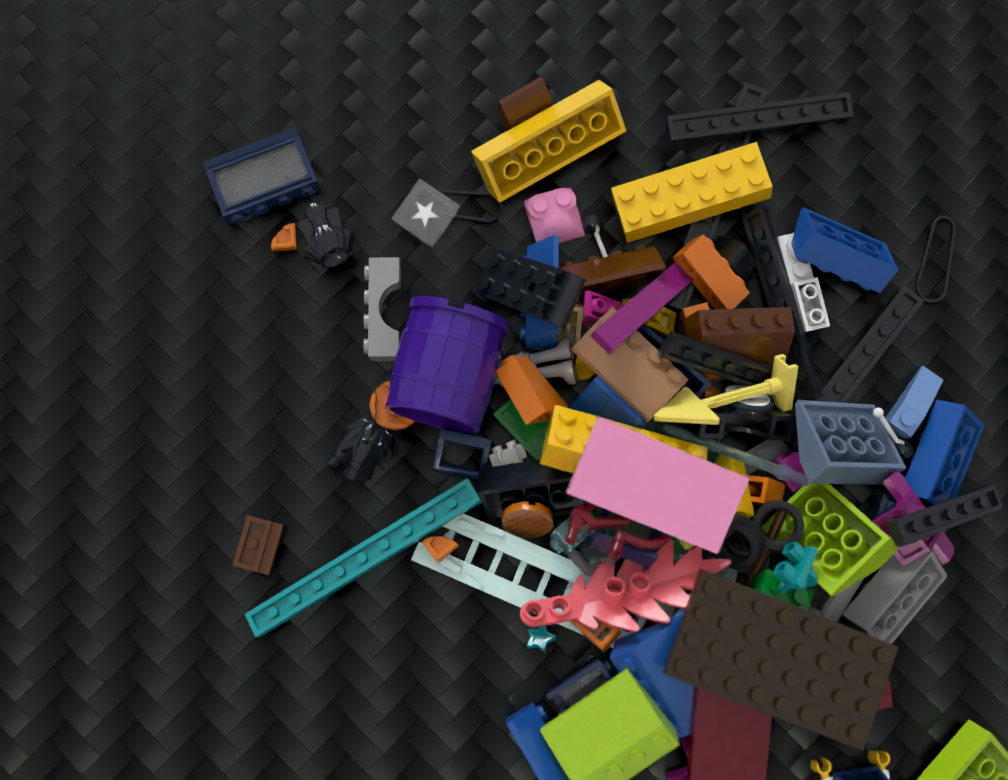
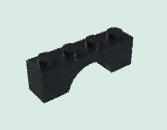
[685,404,796,440]

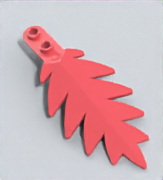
[520,539,731,632]

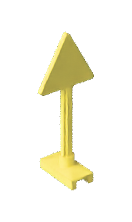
[654,354,798,425]

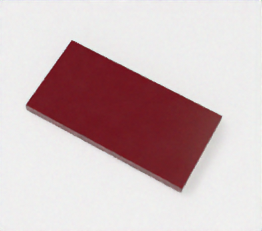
[686,686,772,780]

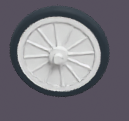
[720,384,774,413]

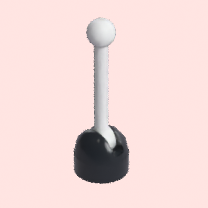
[581,214,608,258]
[873,408,915,460]

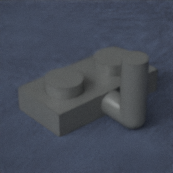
[568,536,617,576]

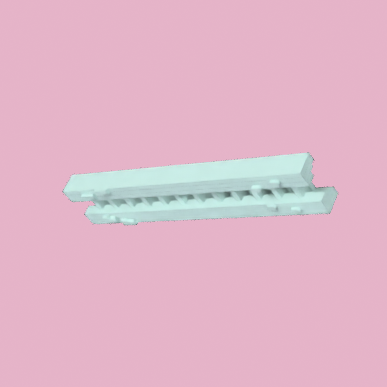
[411,514,677,648]

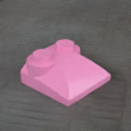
[524,188,585,244]

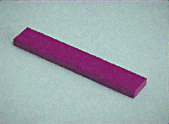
[590,262,693,354]

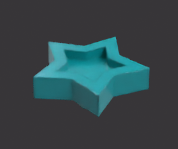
[527,625,556,653]

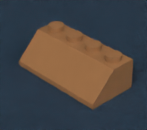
[571,307,689,422]

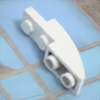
[777,233,830,332]

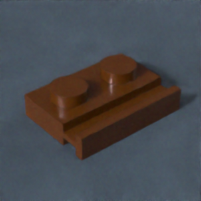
[232,515,285,575]

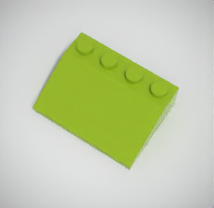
[763,481,899,597]
[540,668,679,780]
[917,720,1008,780]

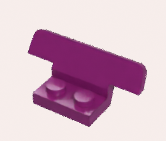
[872,472,954,566]

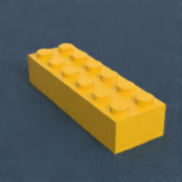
[471,80,626,203]
[611,142,773,243]
[540,405,708,473]

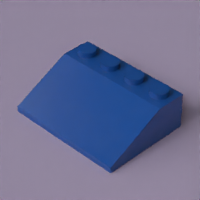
[610,614,694,738]

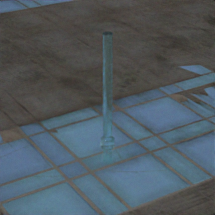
[661,422,809,486]

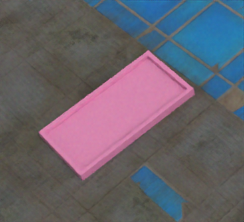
[566,416,749,554]

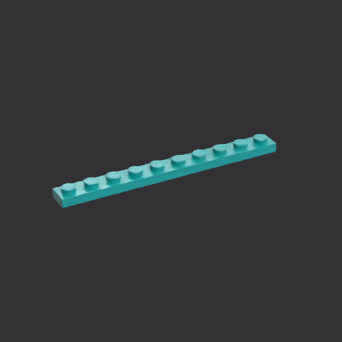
[245,478,482,638]

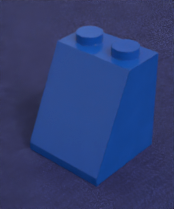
[570,376,648,429]

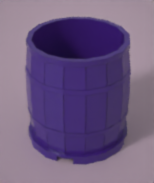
[385,296,508,433]

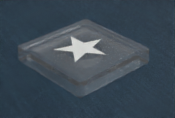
[391,178,461,248]

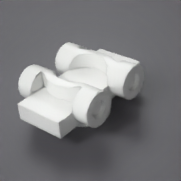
[489,440,527,467]

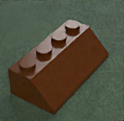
[559,245,666,299]
[685,307,795,364]

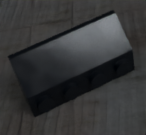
[477,459,587,526]

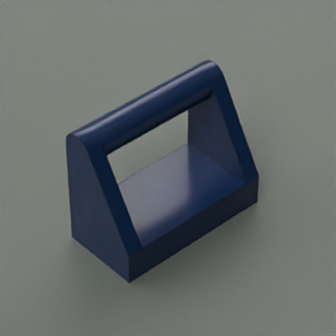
[433,428,492,481]

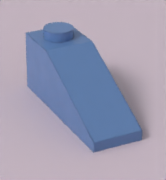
[885,365,943,439]

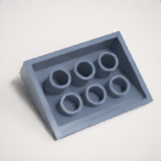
[795,400,906,485]

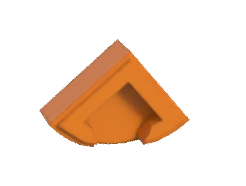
[271,223,297,251]
[422,536,459,563]

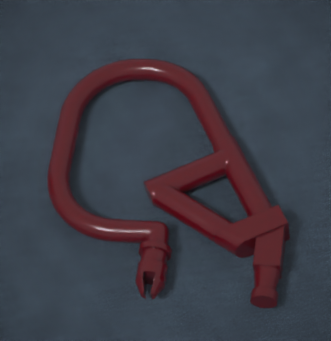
[565,502,672,561]

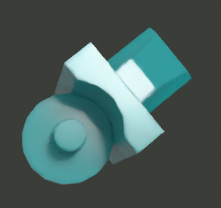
[773,541,818,593]

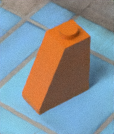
[496,355,568,425]

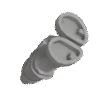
[494,337,578,386]

